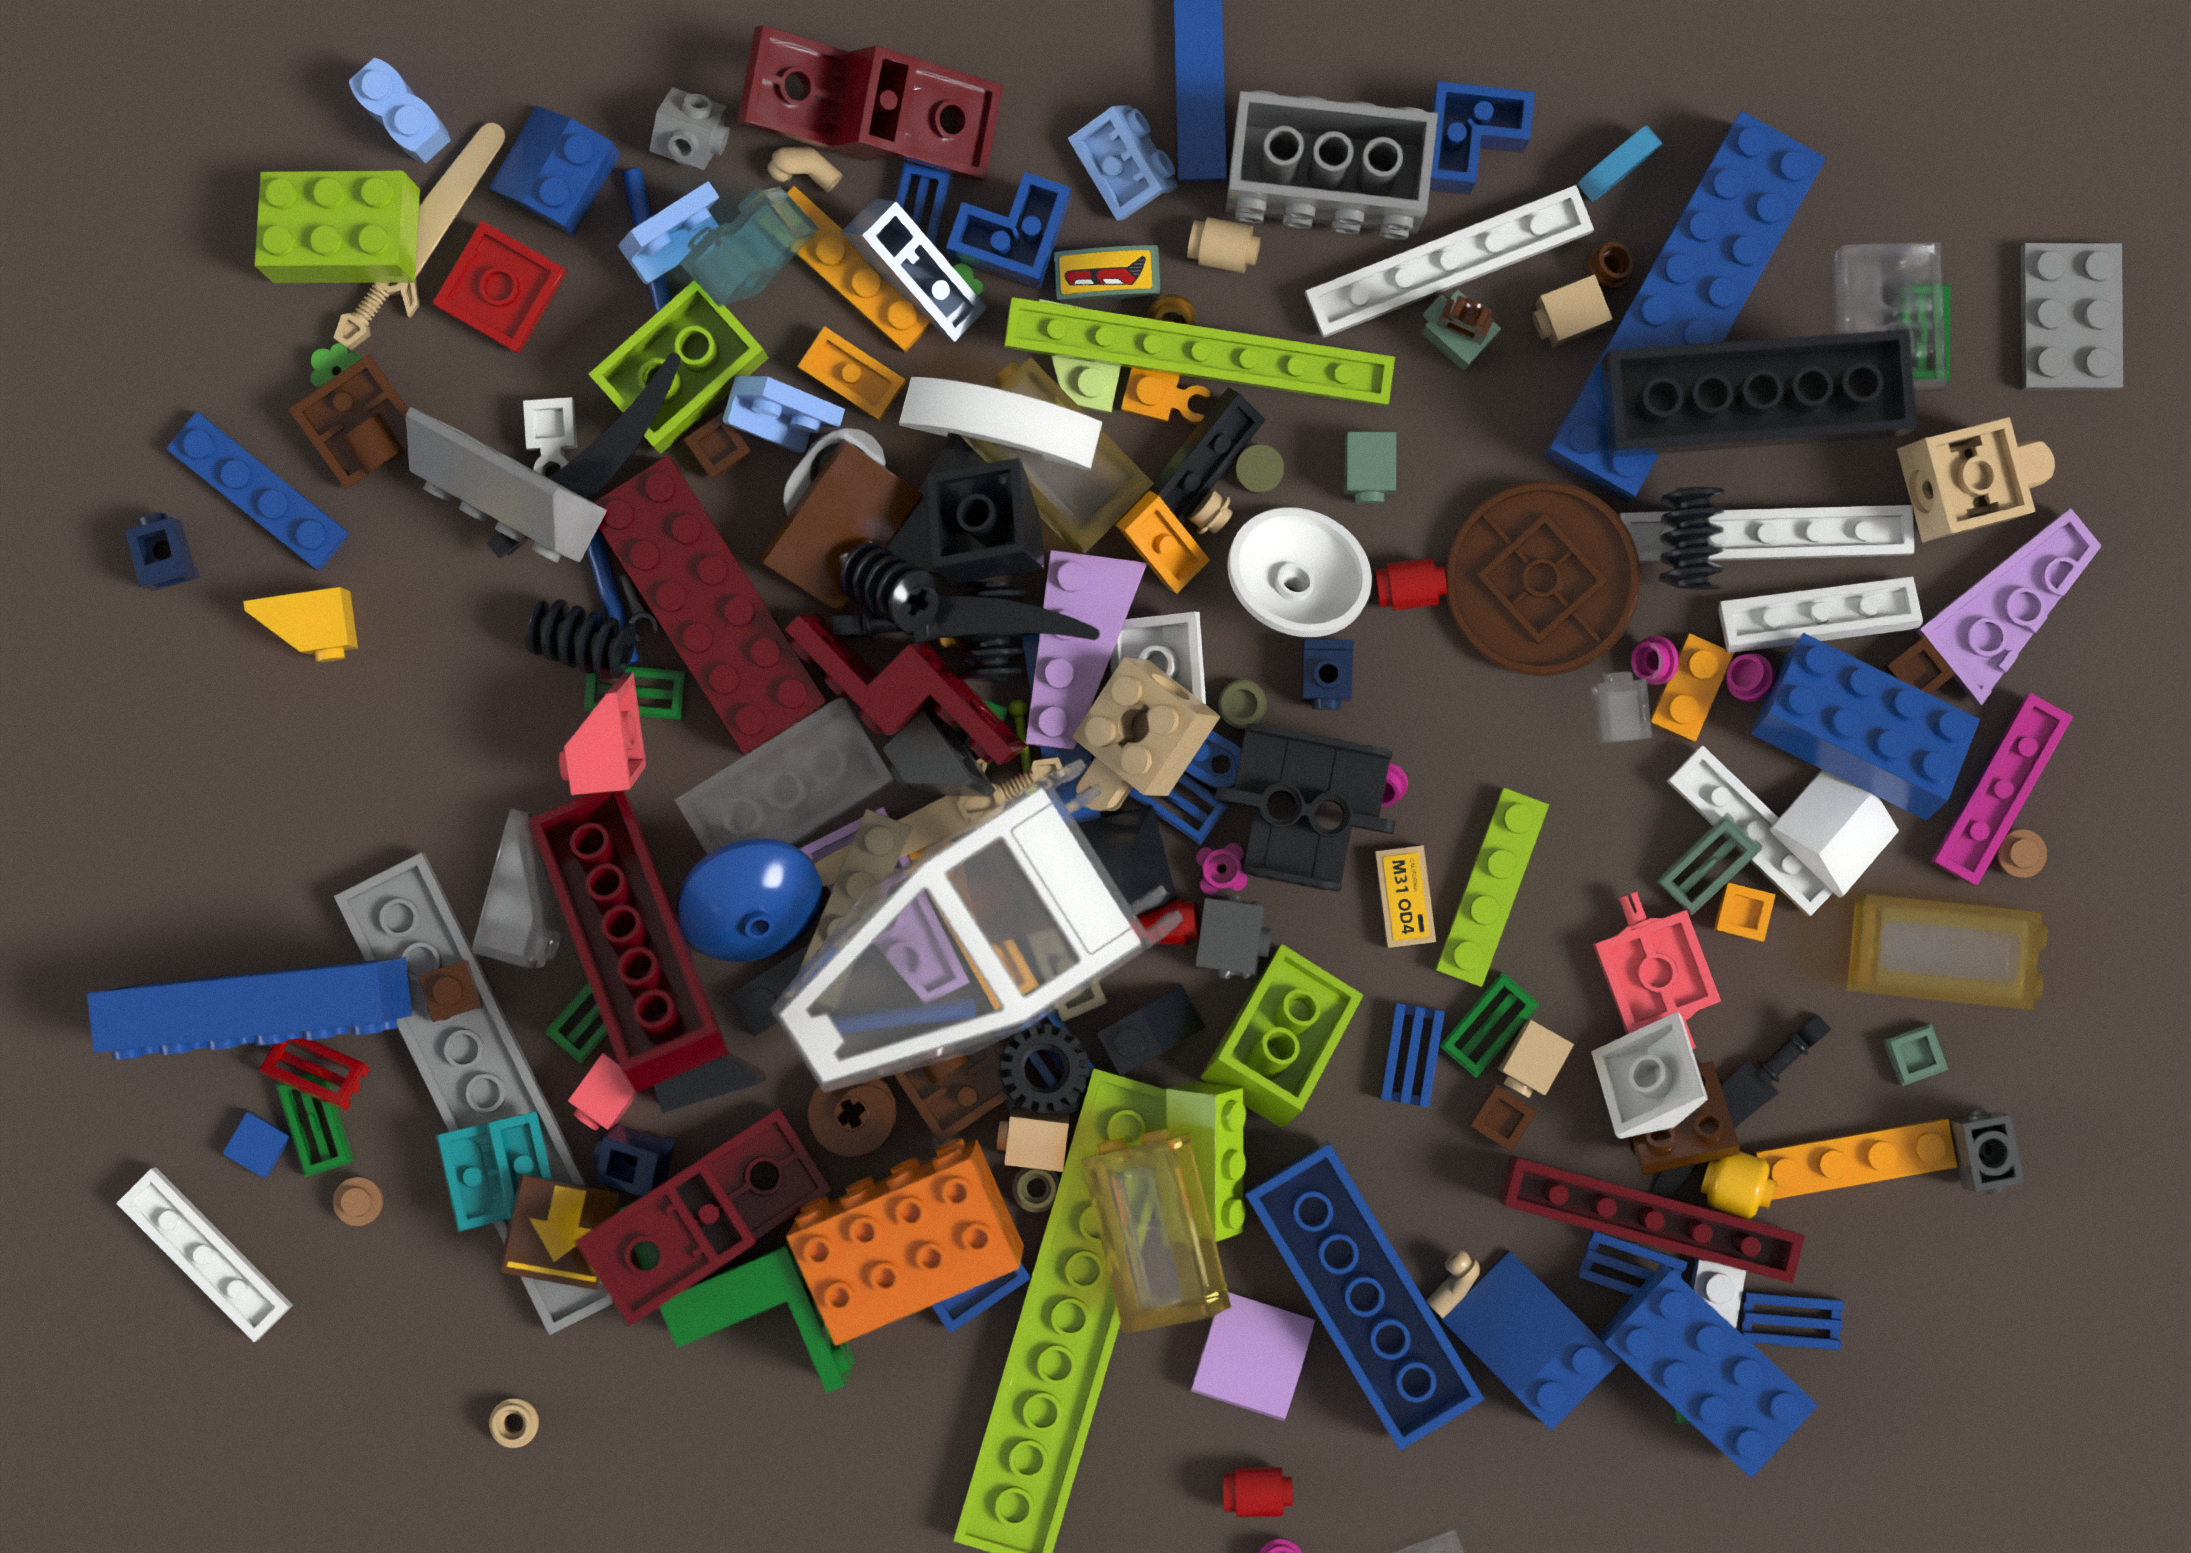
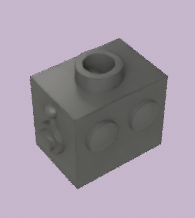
[1196,895,1272,979]
[1949,1109,2025,1194]

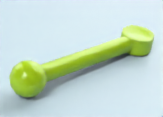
[1008,699,1039,797]

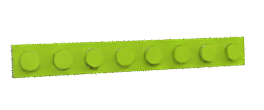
[1004,297,1395,407]

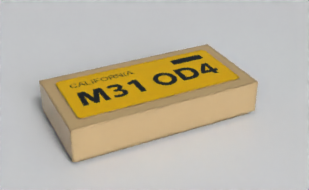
[1374,845,1436,948]

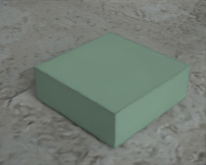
[1882,1023,1949,1086]

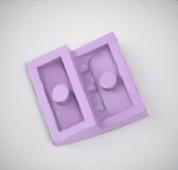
[1191,1290,1315,1421]

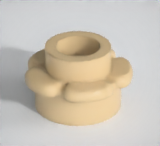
[1188,489,1232,534]

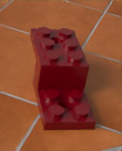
[737,25,1003,181]
[785,614,1028,765]
[573,1108,832,1326]

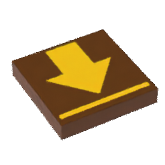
[499,1173,619,1290]

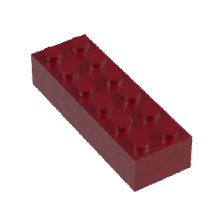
[594,455,831,757]
[528,790,729,1093]

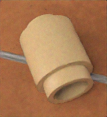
[1187,217,1261,274]

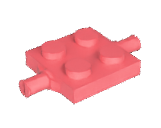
[1593,891,1721,1049]

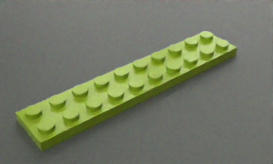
[953,1068,1166,1553]

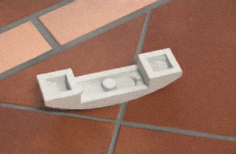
[899,377,1102,471]

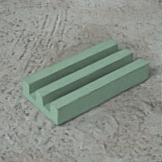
[1657,812,1763,915]

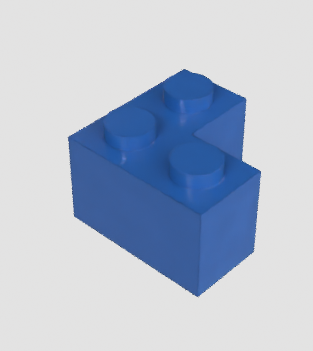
[1430,81,1535,195]
[946,172,1071,290]

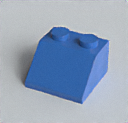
[488,105,621,237]

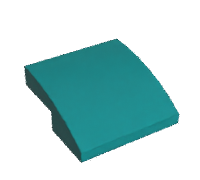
[435,1111,552,1231]

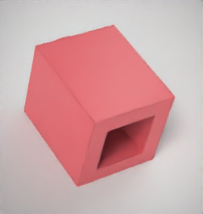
[568,1052,640,1131]

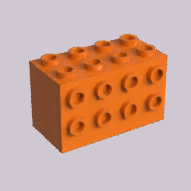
[787,1138,1024,1346]

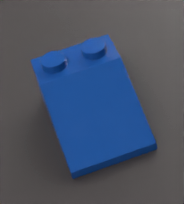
[1441,1250,1621,1431]

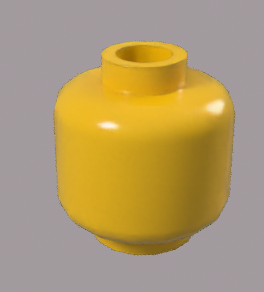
[1700,1151,1777,1219]

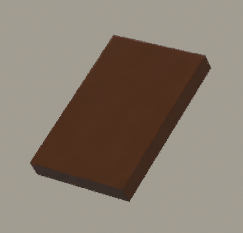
[759,439,922,612]

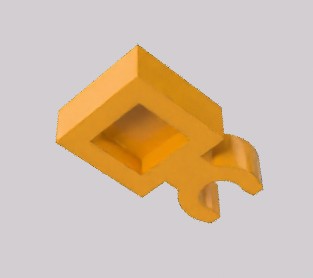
[1121,368,1211,425]

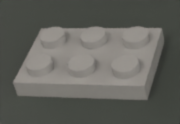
[2020,243,2123,391]

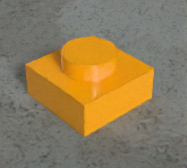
[1713,883,1776,942]

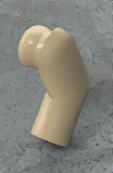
[768,147,843,192]
[1426,1250,1480,1319]

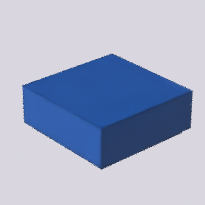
[222,1111,292,1178]

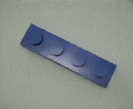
[166,411,351,571]

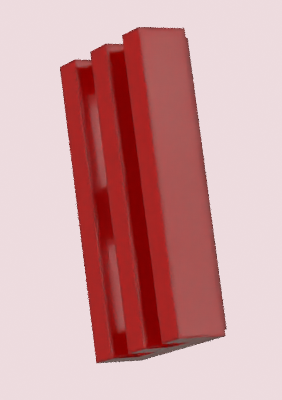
[259,1036,370,1112]

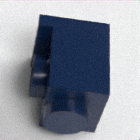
[125,513,200,591]
[1301,639,1354,710]
[593,1125,675,1197]

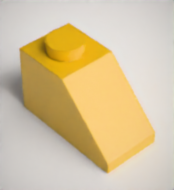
[243,587,358,662]

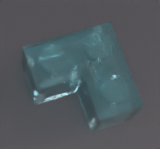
[680,186,819,307]

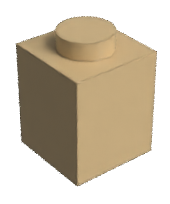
[1532,274,1613,348]
[1497,1019,1574,1098]
[997,1108,1070,1172]

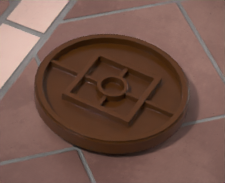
[1445,481,1641,676]

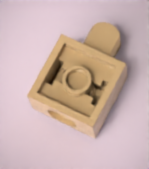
[1897,417,2055,543]
[1071,657,1221,811]

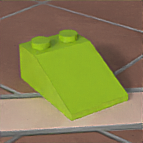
[1200,944,1364,1129]

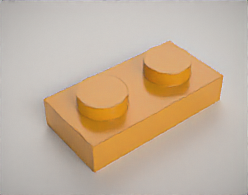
[797,326,906,422]
[1116,491,1210,594]
[1648,633,1734,743]

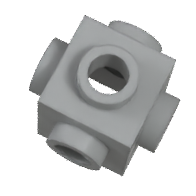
[649,87,730,170]

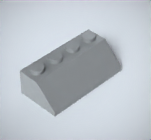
[406,407,607,563]

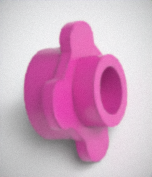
[1196,843,1248,895]

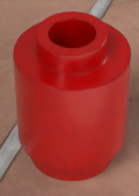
[1375,557,1447,612]
[1223,1467,1293,1518]

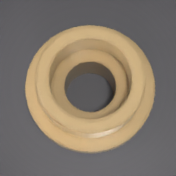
[489,1398,539,1448]

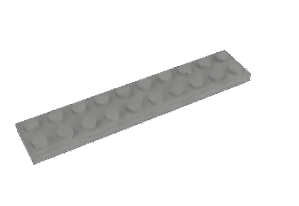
[334,853,613,1336]

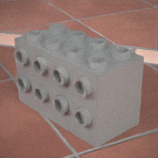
[1225,91,1438,240]

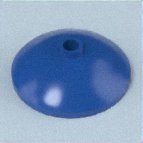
[676,839,823,962]

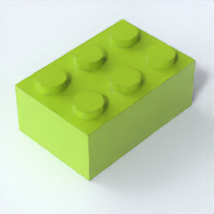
[255,171,420,283]
[589,277,769,454]

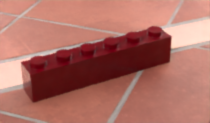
[1498,1155,1805,1284]

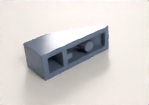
[841,198,987,342]

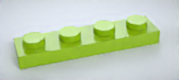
[1435,788,1549,987]

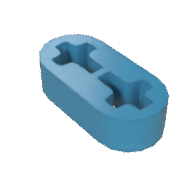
[1577,125,1663,203]

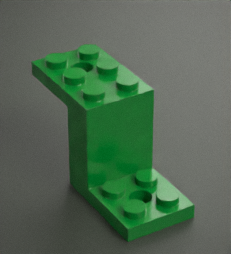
[619,1200,855,1393]

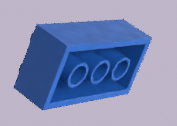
[1751,633,1980,821]
[1597,1263,1818,1479]

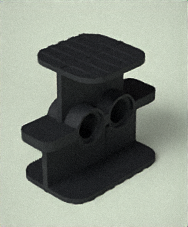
[1214,723,1396,892]

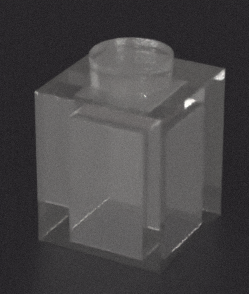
[1591,672,1652,745]

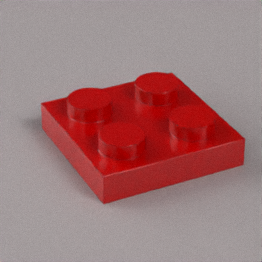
[432,220,568,355]

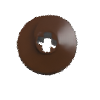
[808,1070,897,1157]

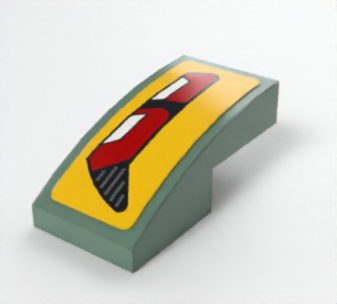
[1054,245,1161,303]

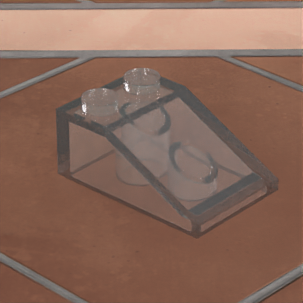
[471,808,560,968]

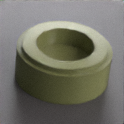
[1235,444,1284,494]
[1218,680,1267,729]

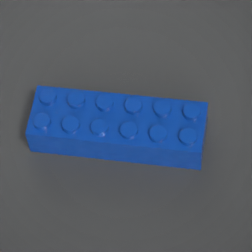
[87,957,412,1060]
[1243,1140,1485,1451]

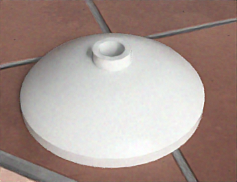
[1227,507,1372,637]

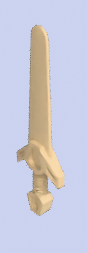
[333,123,506,350]
[814,757,1065,887]

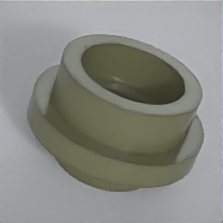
[1012,1167,1060,1213]

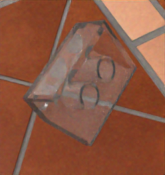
[1831,242,1947,394]

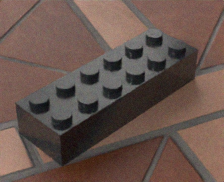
[1601,329,1917,458]

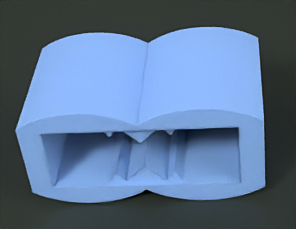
[349,58,450,164]

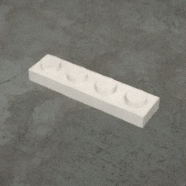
[1718,577,1923,653]
[1667,745,1833,916]
[116,1167,293,1342]

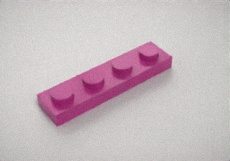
[1930,693,2073,886]

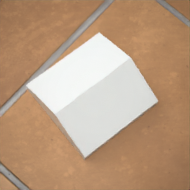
[1110,612,1206,717]
[1769,770,1899,898]
[1591,1012,1708,1139]

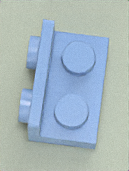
[1068,105,1179,221]
[618,181,723,285]
[723,376,845,453]

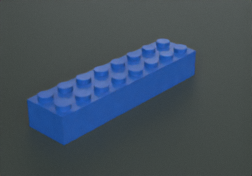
[1543,110,1827,503]

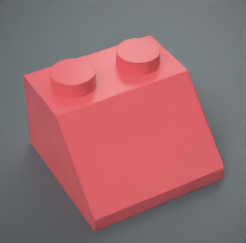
[559,672,647,795]

